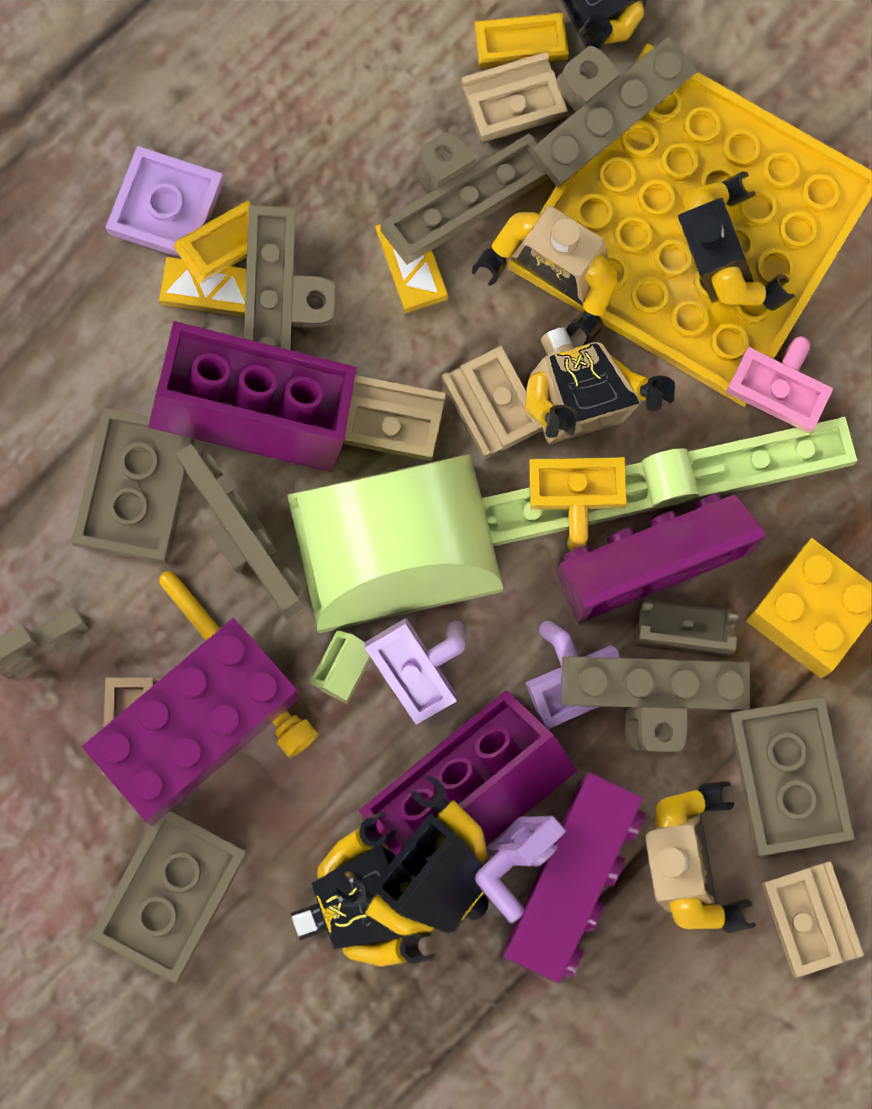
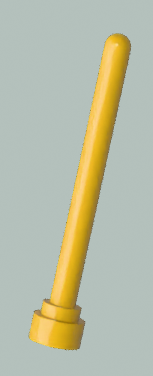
[159,571,319,759]

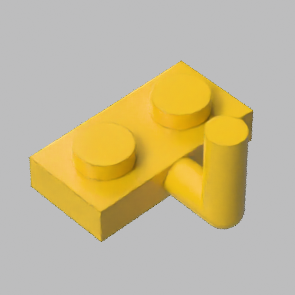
[529,457,627,551]

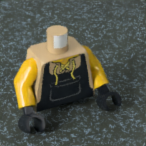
[472,206,617,345]
[524,327,675,445]
[645,781,756,933]

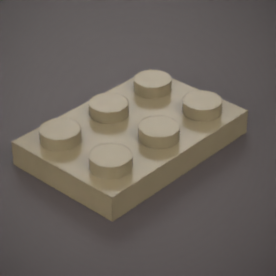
[72,408,194,564]
[728,697,855,857]
[89,811,248,984]

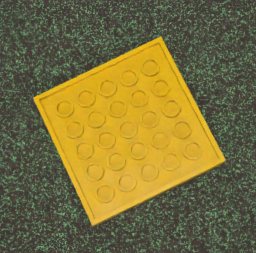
[507,44,872,408]

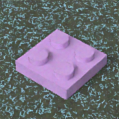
[105,146,225,258]

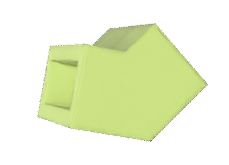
[310,630,371,704]

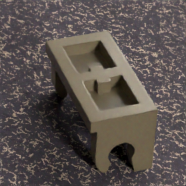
[634,598,739,658]

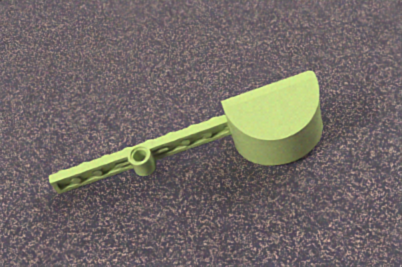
[287,417,857,633]

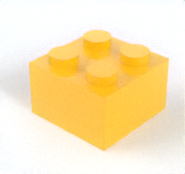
[746,538,872,679]

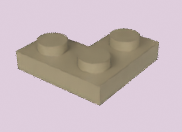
[0,606,91,679]

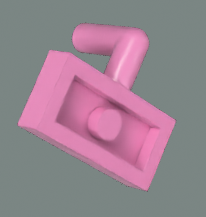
[726,336,833,434]

